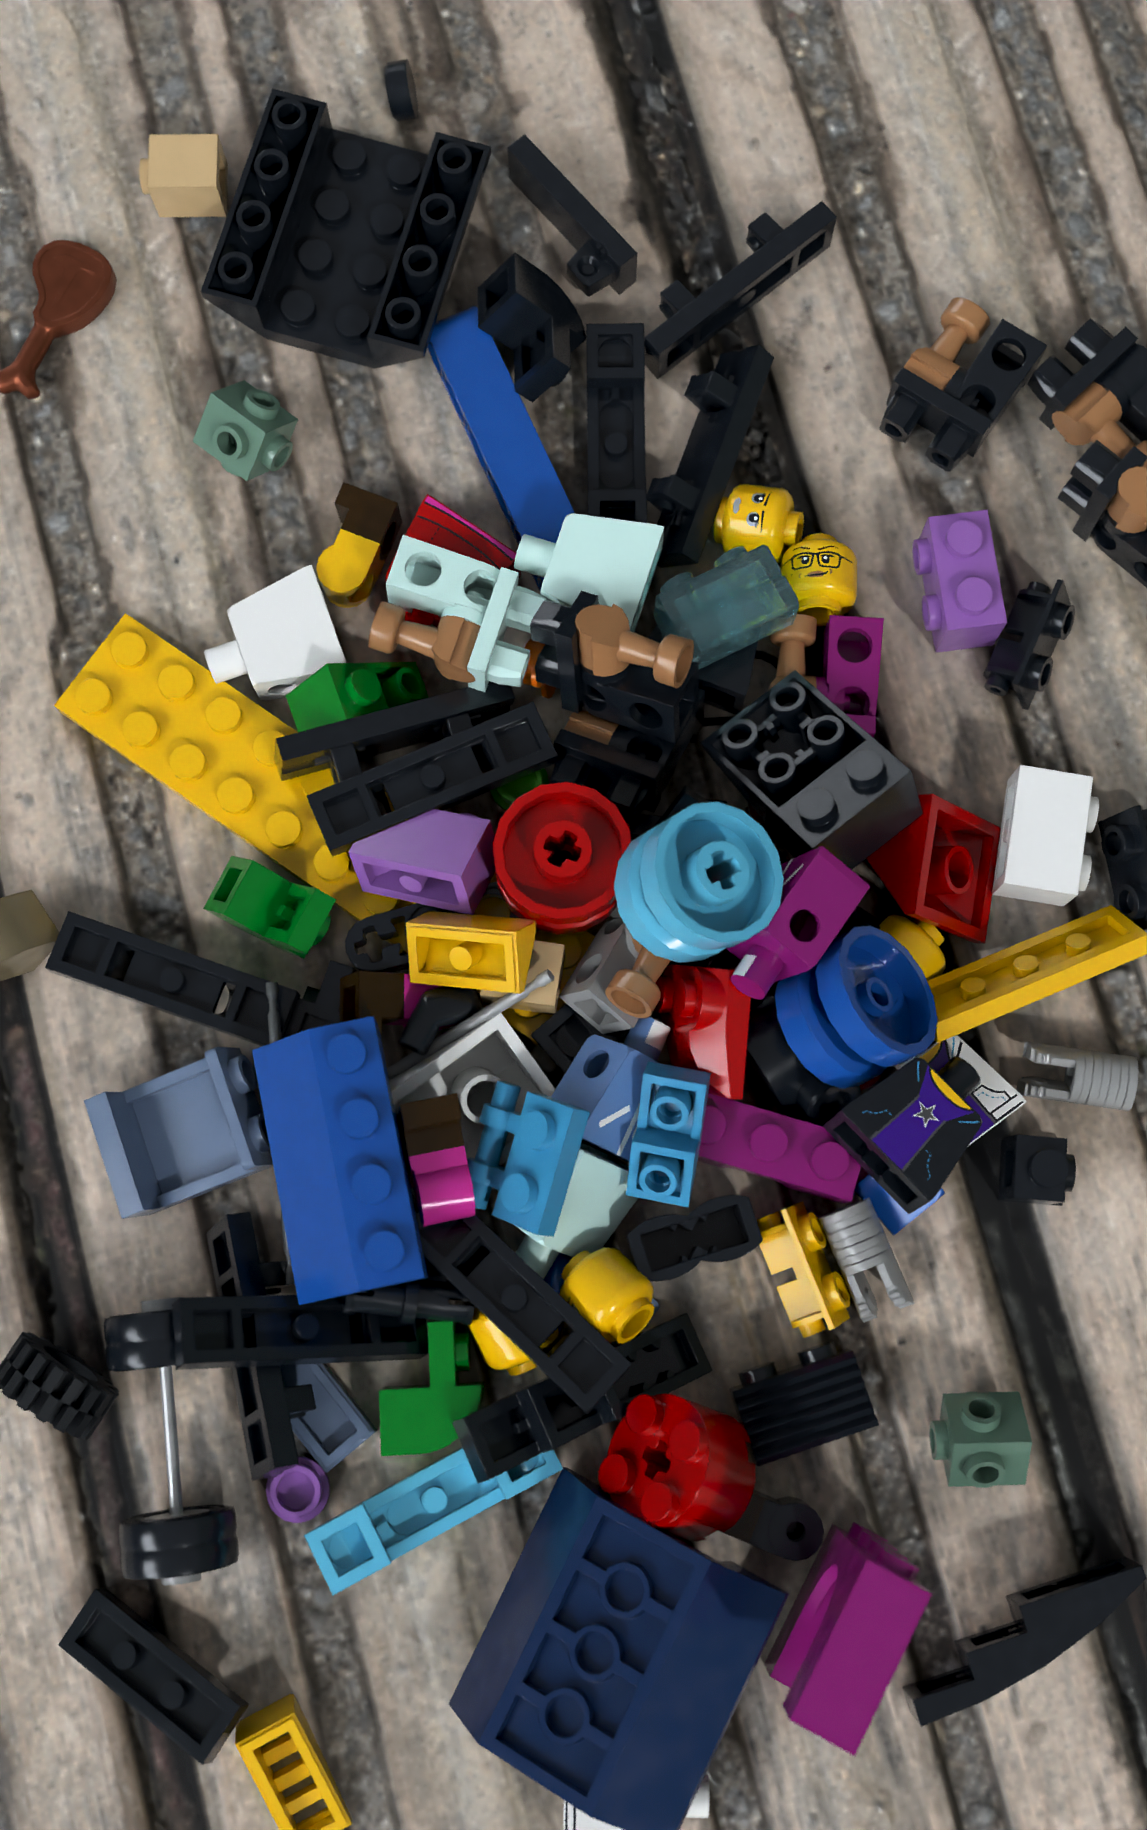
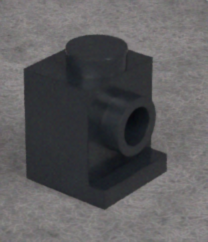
[998,1134,1076,1206]

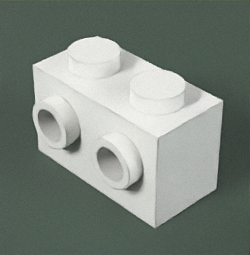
[992,765,1099,906]

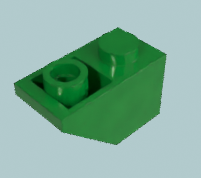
[286,662,428,732]

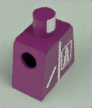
[727,846,870,999]

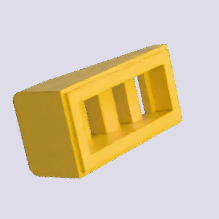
[235,1694,352,1830]

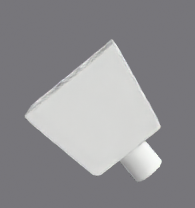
[204,565,347,701]

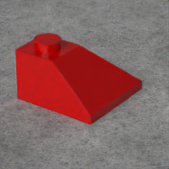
[866,794,1001,944]

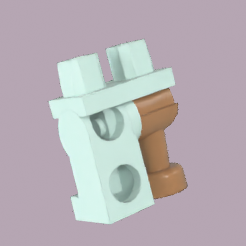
[368,535,547,692]

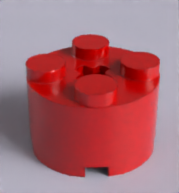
[598,1394,756,1542]

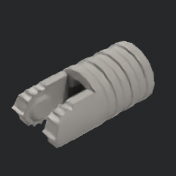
[1017,1041,1139,1111]
[818,1197,914,1323]

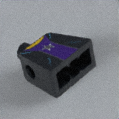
[823,1057,982,1214]

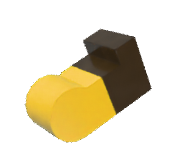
[316,482,402,608]

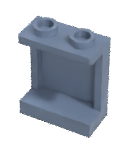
[84,1047,273,1219]

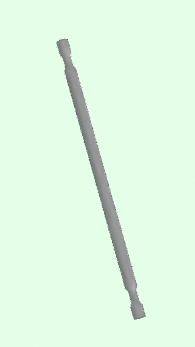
[387,969,554,1080]

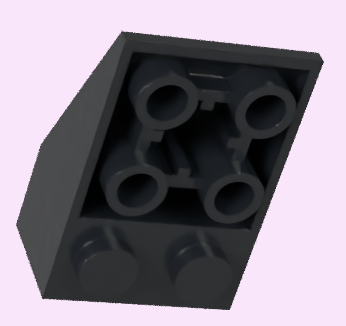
[701,670,923,870]

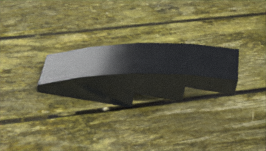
[452,1313,713,1483]
[902,1556,1147,1727]

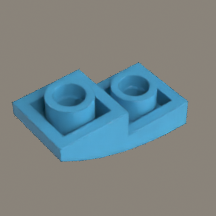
[626,1061,711,1207]

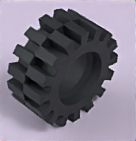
[0,1332,119,1440]

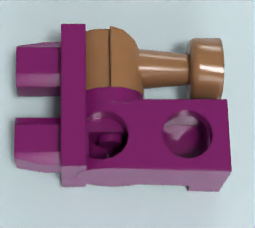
[768,613,884,737]

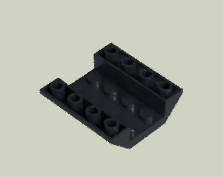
[201,88,491,369]

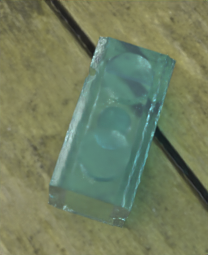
[653,544,799,669]

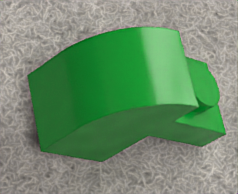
[203,856,336,959]
[379,1320,484,1456]

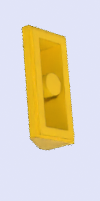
[406,911,536,994]

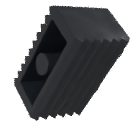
[729,1341,879,1467]

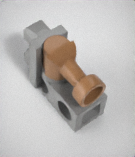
[559,907,671,1034]

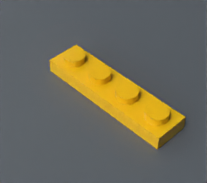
[927,905,1147,1043]

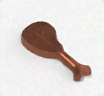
[0,240,117,400]

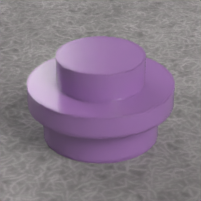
[266,1456,330,1523]

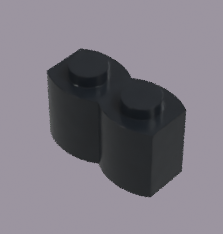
[626,1195,763,1282]

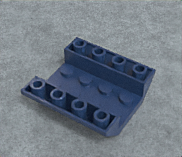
[449,1467,789,1830]

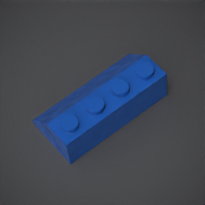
[252,1016,428,1305]

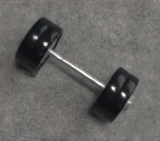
[104,1297,239,1585]

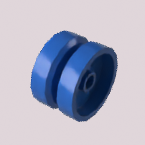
[775,926,938,1089]

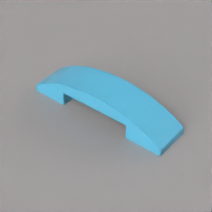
[304,1447,563,1595]

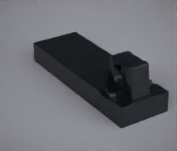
[507,134,637,297]
[58,1588,249,1765]

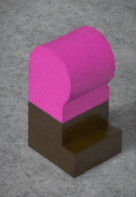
[340,971,454,1035]
[396,1093,475,1226]

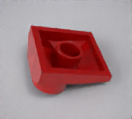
[654,964,751,1100]

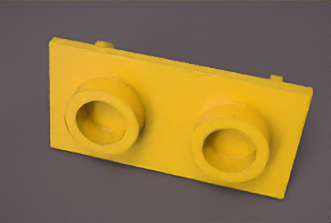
[756,1202,850,1338]

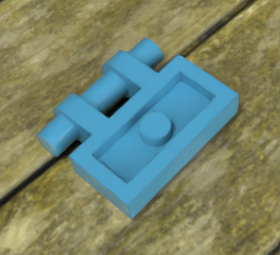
[467,1080,590,1237]

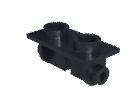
[983,579,1075,710]
[1098,805,1147,931]

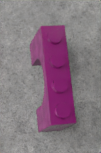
[764,1522,932,1756]

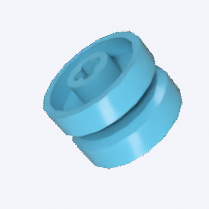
[614,802,784,963]

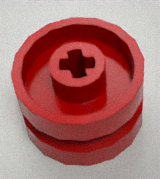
[492,782,631,935]

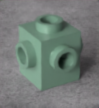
[193,380,298,481]
[929,1391,1032,1488]

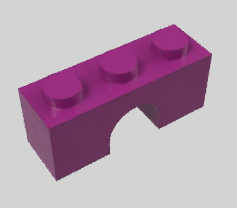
[698,1093,861,1204]

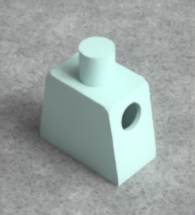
[514,513,664,632]
[516,1141,638,1280]

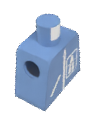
[551,1017,671,1163]

